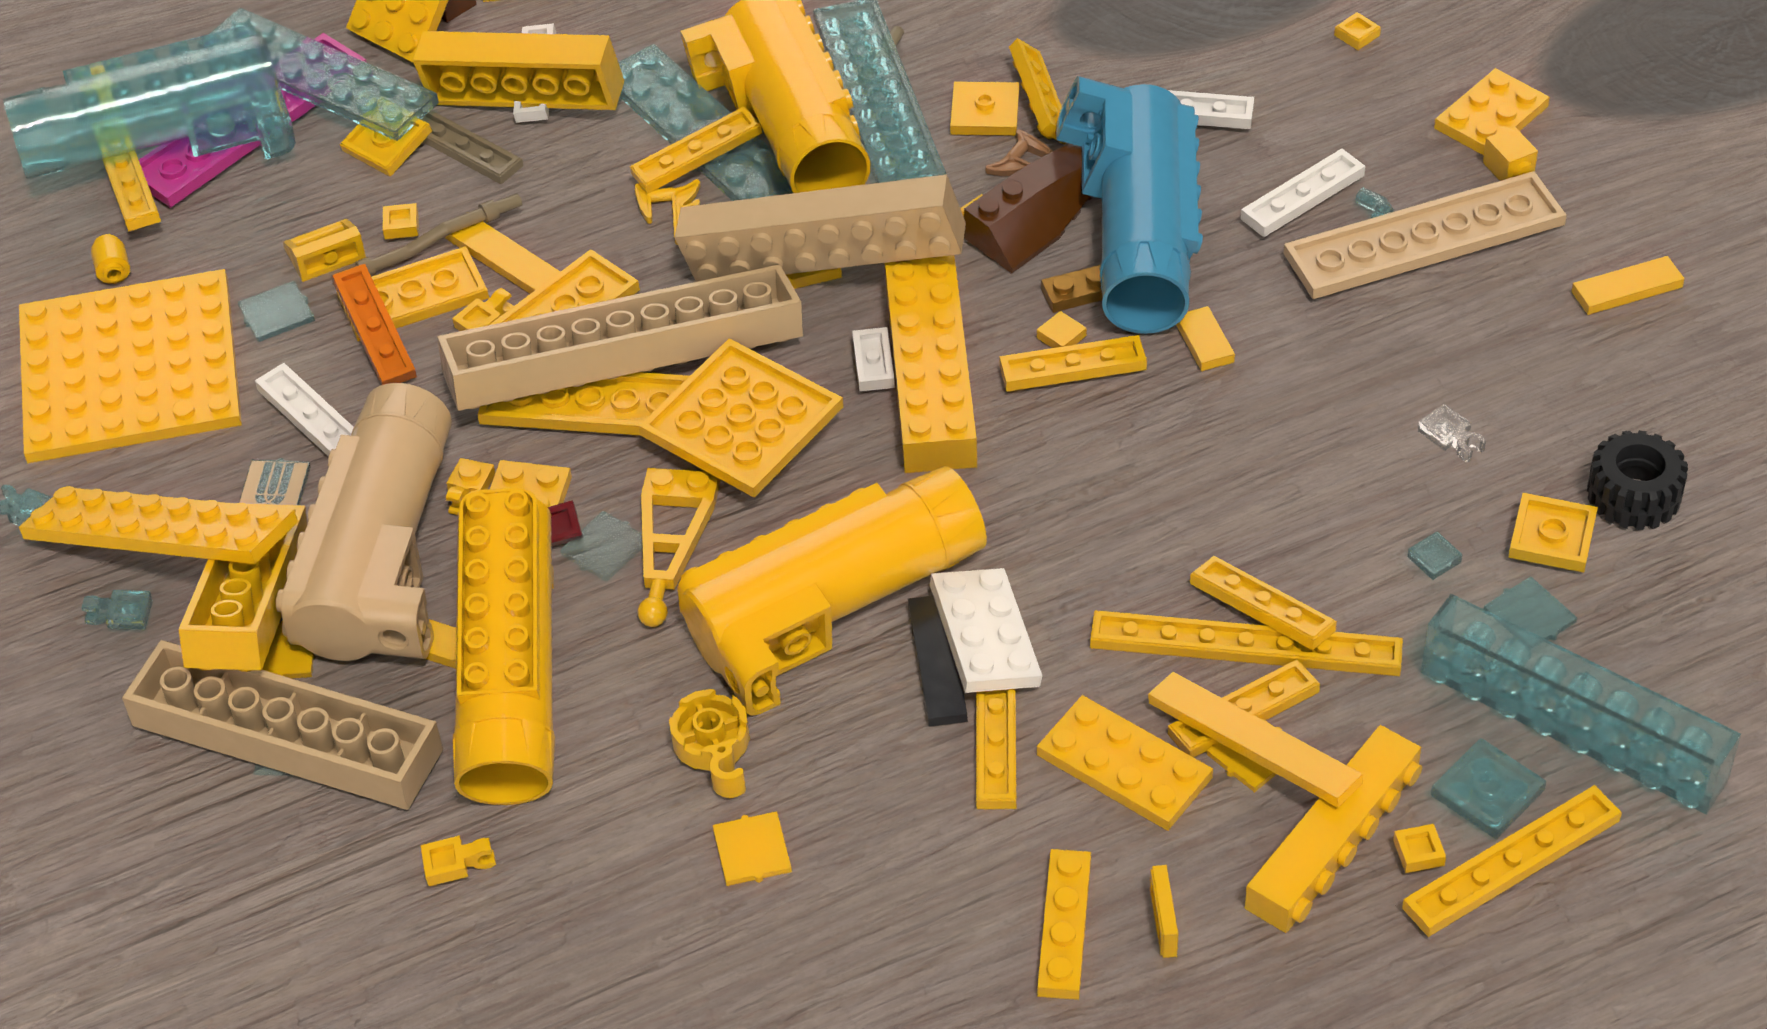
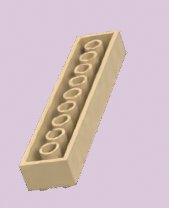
[437,264,803,411]

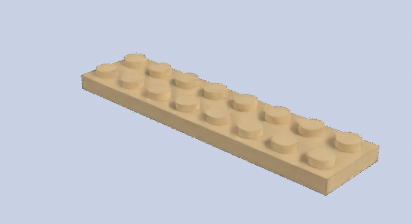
[1283,171,1567,299]

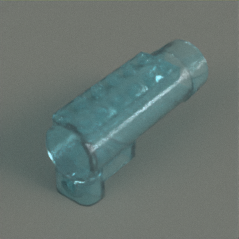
[3,25,296,179]

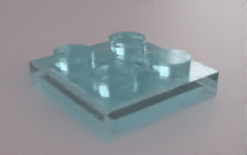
[1431,738,1546,840]

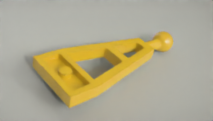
[637,468,720,627]

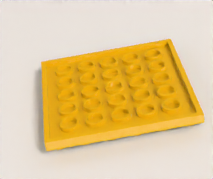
[19,269,242,464]

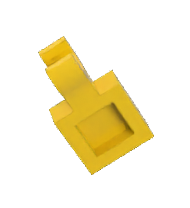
[452,288,513,331]
[446,458,495,515]
[420,835,496,886]

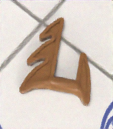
[986,129,1053,176]

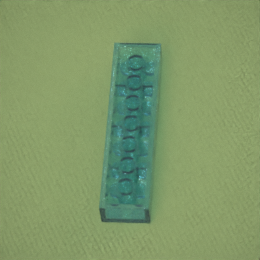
[1421,594,1741,815]

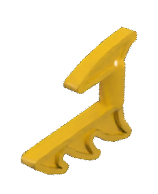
[635,179,701,245]

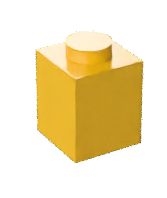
[1483,127,1538,181]

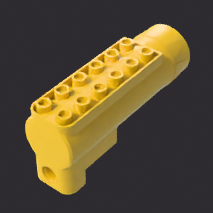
[680,0,870,193]
[677,466,987,716]
[452,487,555,805]

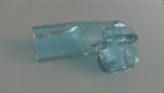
[1355,187,1395,218]

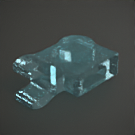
[81,590,153,630]

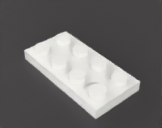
[930,568,1042,693]

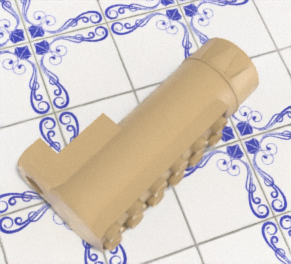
[276,383,452,661]

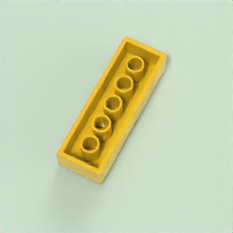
[413,31,625,110]
[178,503,307,672]

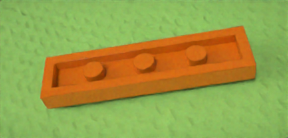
[332,263,417,385]

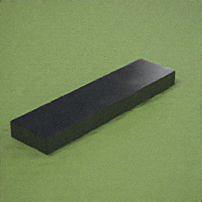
[908,595,968,727]

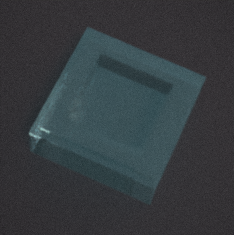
[1407,532,1462,580]

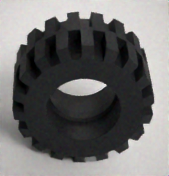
[1587,430,1688,530]

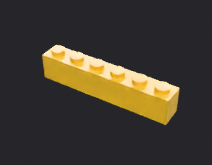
[1245,724,1422,933]

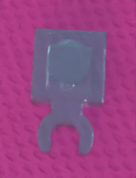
[0,485,52,526]

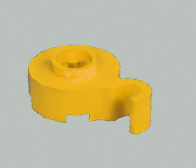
[669,689,750,798]

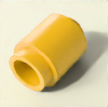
[91,234,130,284]

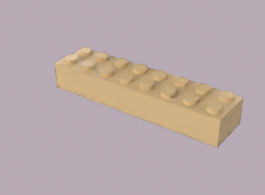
[675,174,966,282]
[122,640,443,810]

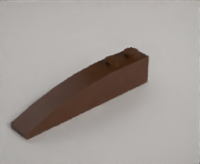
[964,144,1093,274]

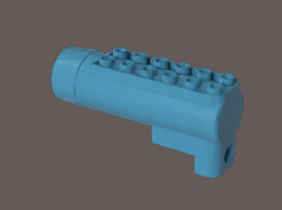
[1056,76,1203,334]

